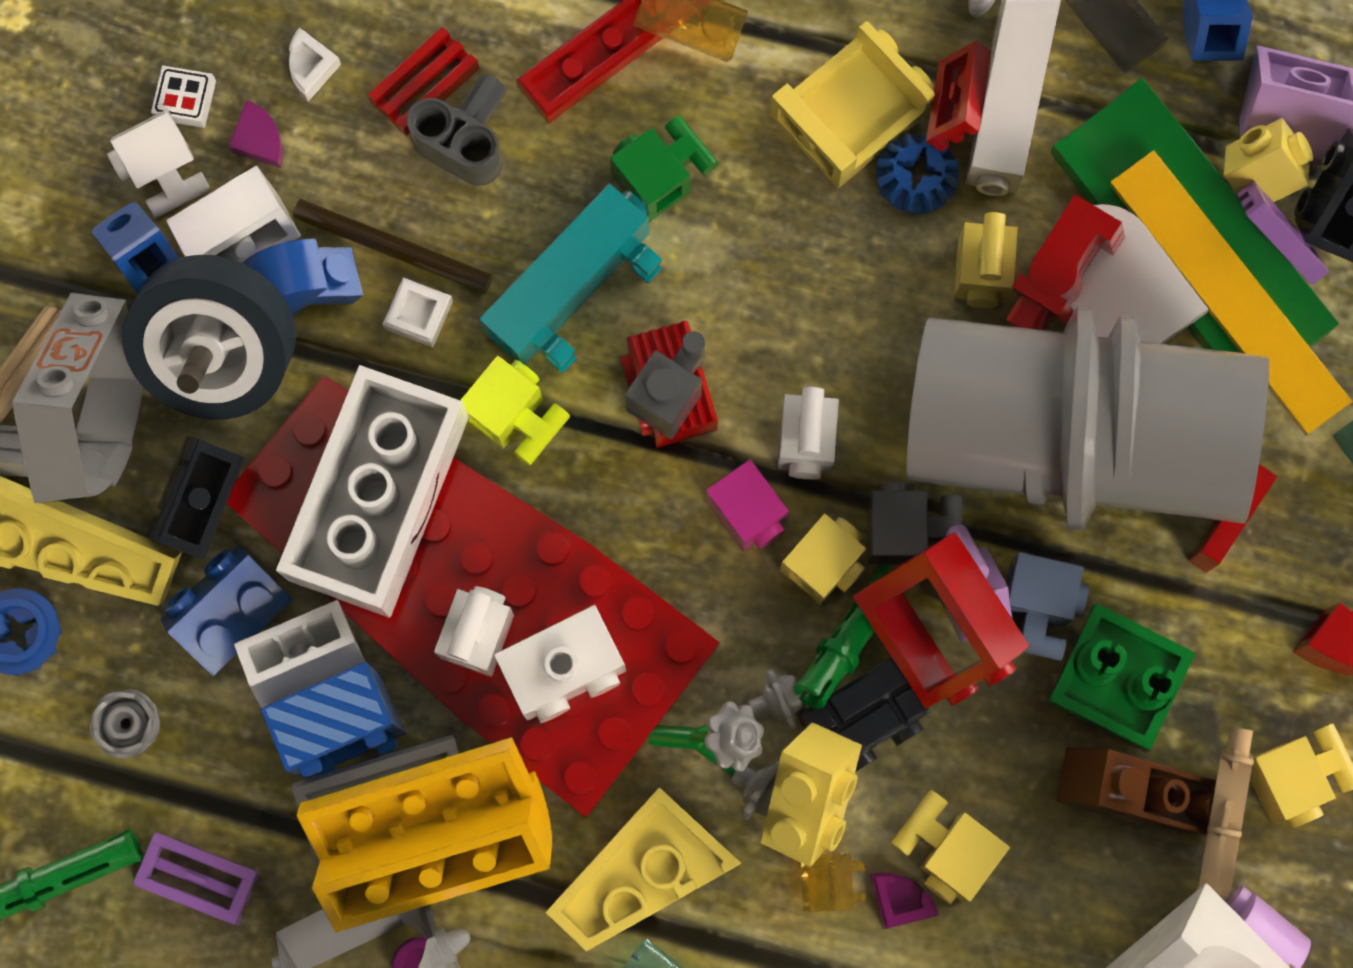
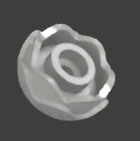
[89,689,160,758]

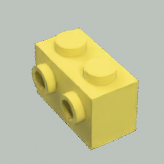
[761,722,862,867]

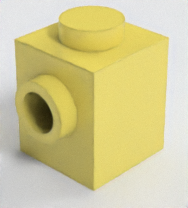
[1224,118,1313,202]
[780,513,866,606]

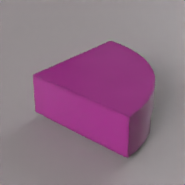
[229,100,284,168]
[869,872,939,929]

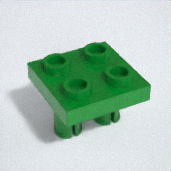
[1046,603,1196,753]

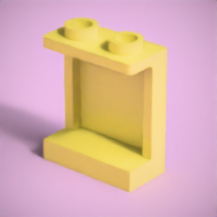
[770,21,935,189]

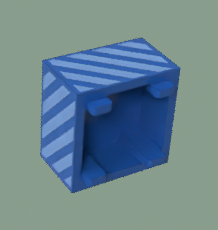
[260,662,407,779]

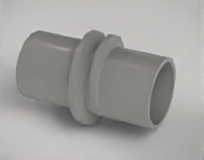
[907,307,1269,531]

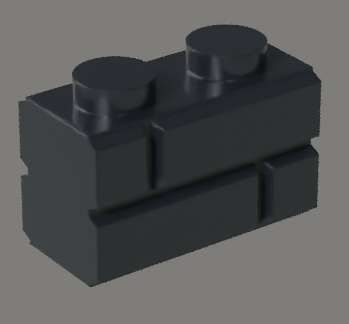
[146,436,245,559]
[798,657,930,773]

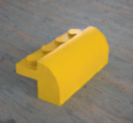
[296,737,552,933]

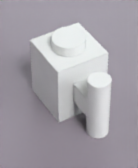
[107,109,211,218]
[778,387,839,479]
[434,586,514,677]

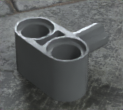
[407,74,506,186]

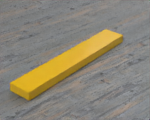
[1110,150,1353,436]

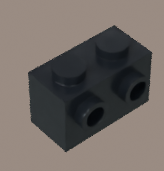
[1294,128,1353,262]

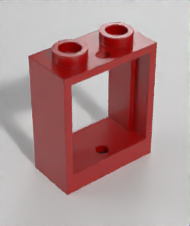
[853,532,1030,709]

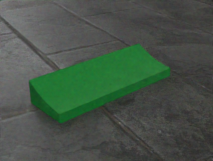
[1050,77,1339,353]

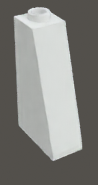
[965,0,1061,196]

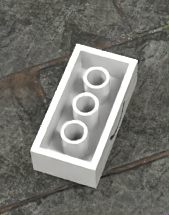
[276,365,469,618]

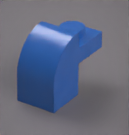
[1183,0,1253,61]
[242,239,363,317]

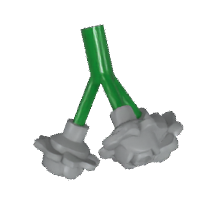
[648,669,807,820]

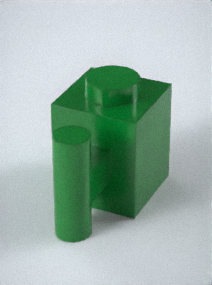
[610,115,719,222]

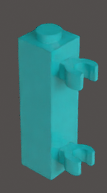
[479,183,662,374]

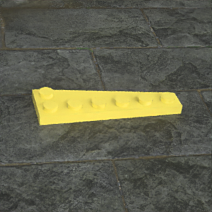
[0,476,182,606]

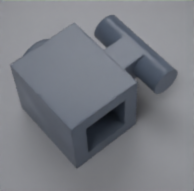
[1006,552,1089,661]

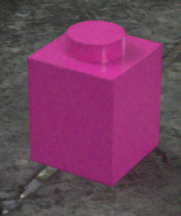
[706,459,789,552]

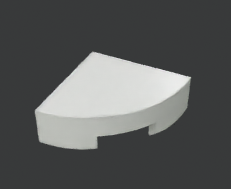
[289,27,341,102]

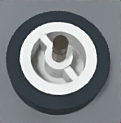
[122,255,296,420]

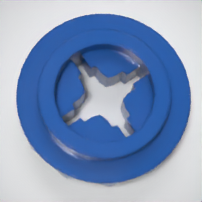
[876,132,959,214]
[0,588,63,676]

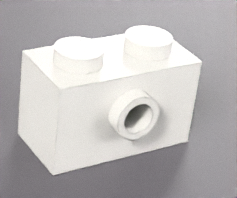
[234,600,365,708]
[494,605,626,723]

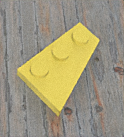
[545,787,742,952]

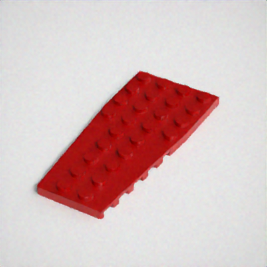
[227,376,720,818]

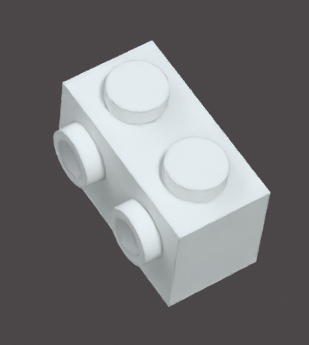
[166,165,301,263]

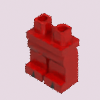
[1006,194,1125,331]

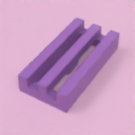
[1236,180,1329,285]
[132,832,261,925]

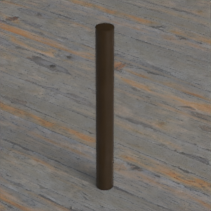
[293,199,493,294]

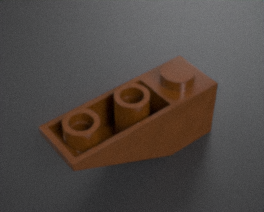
[1057,747,1216,837]

